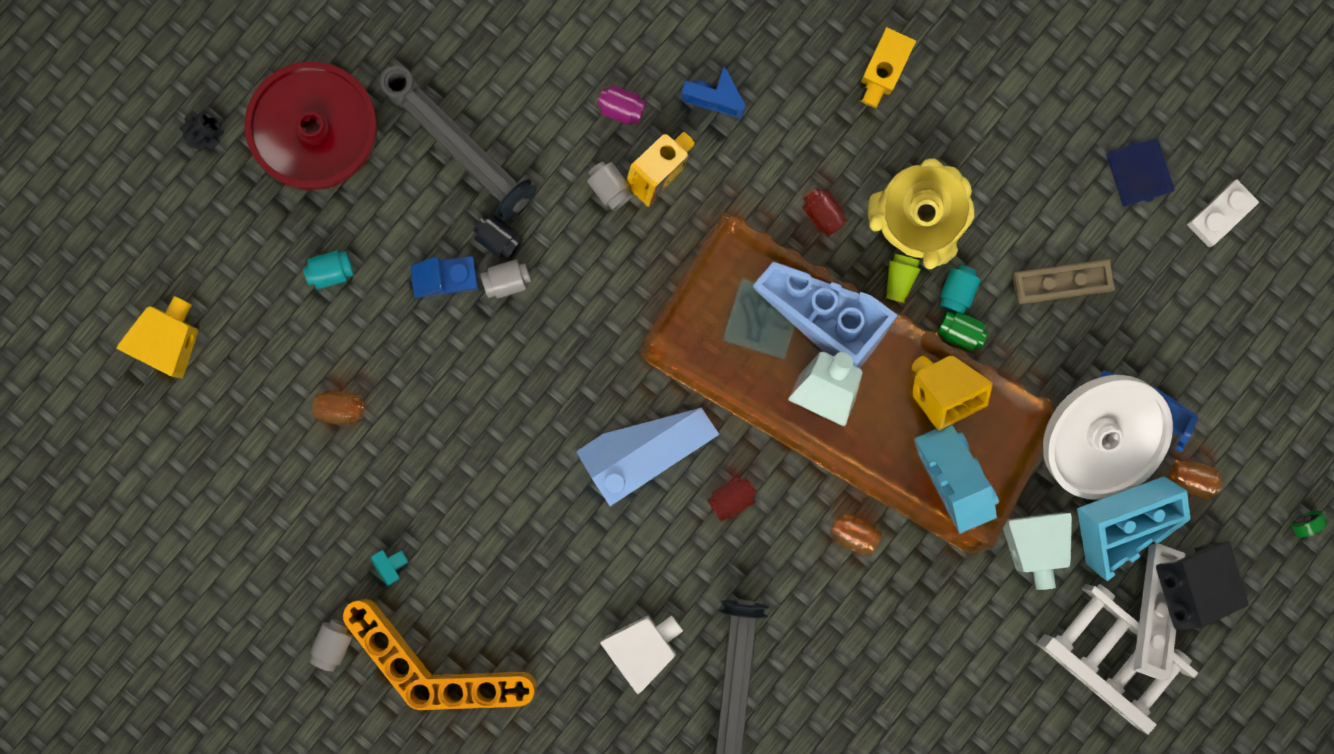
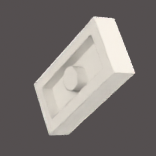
[1187,179,1259,247]

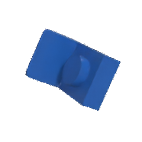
[681,66,745,119]
[410,256,479,298]

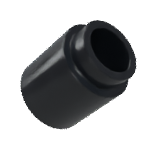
[473,214,523,260]

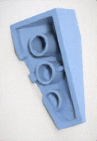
[753,262,898,368]
[576,408,719,506]

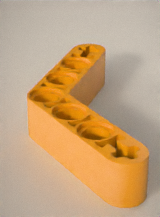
[343,598,537,710]

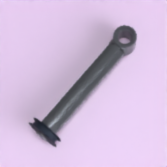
[380,66,537,221]
[715,599,769,754]

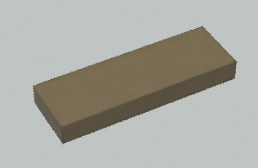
[1012,259,1115,305]

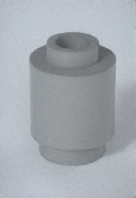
[587,161,633,211]
[481,259,531,299]
[309,619,353,671]

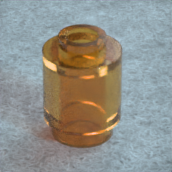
[313,391,364,426]
[1169,459,1223,500]
[830,512,882,556]

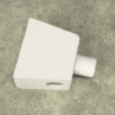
[600,615,683,694]

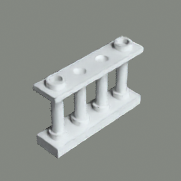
[1037,584,1198,735]

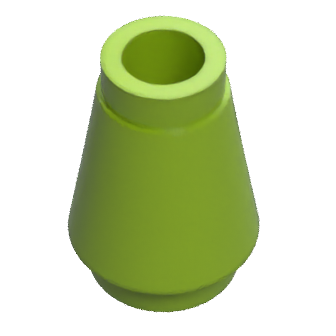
[885,254,921,303]

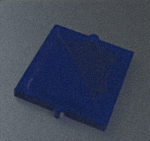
[1106,138,1175,207]

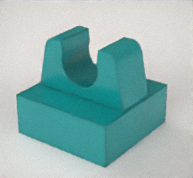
[370,550,409,587]

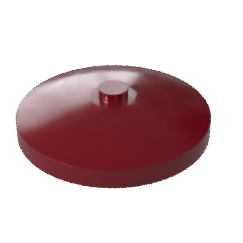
[244,62,378,190]

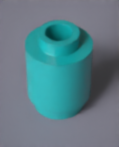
[303,250,354,290]
[939,265,981,314]

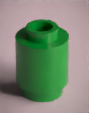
[937,310,988,353]

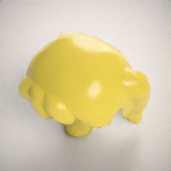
[867,158,975,269]

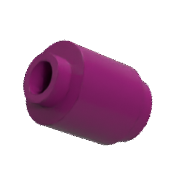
[597,84,647,125]

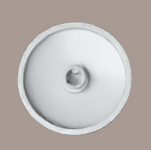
[1043,375,1173,500]

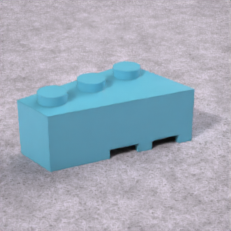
[914,425,999,534]
[1077,476,1191,581]

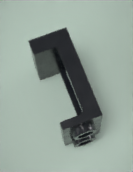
[1156,541,1249,630]

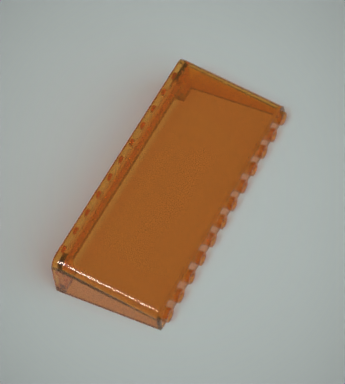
[640,213,1056,554]

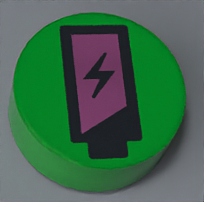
[1290,510,1327,538]

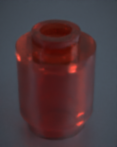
[802,188,848,237]
[707,476,757,522]

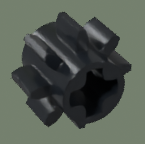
[180,110,224,151]

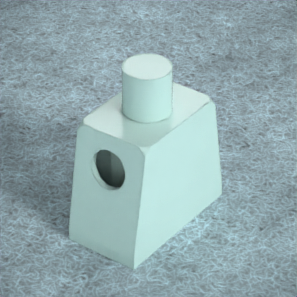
[788,352,863,426]
[1001,512,1072,590]

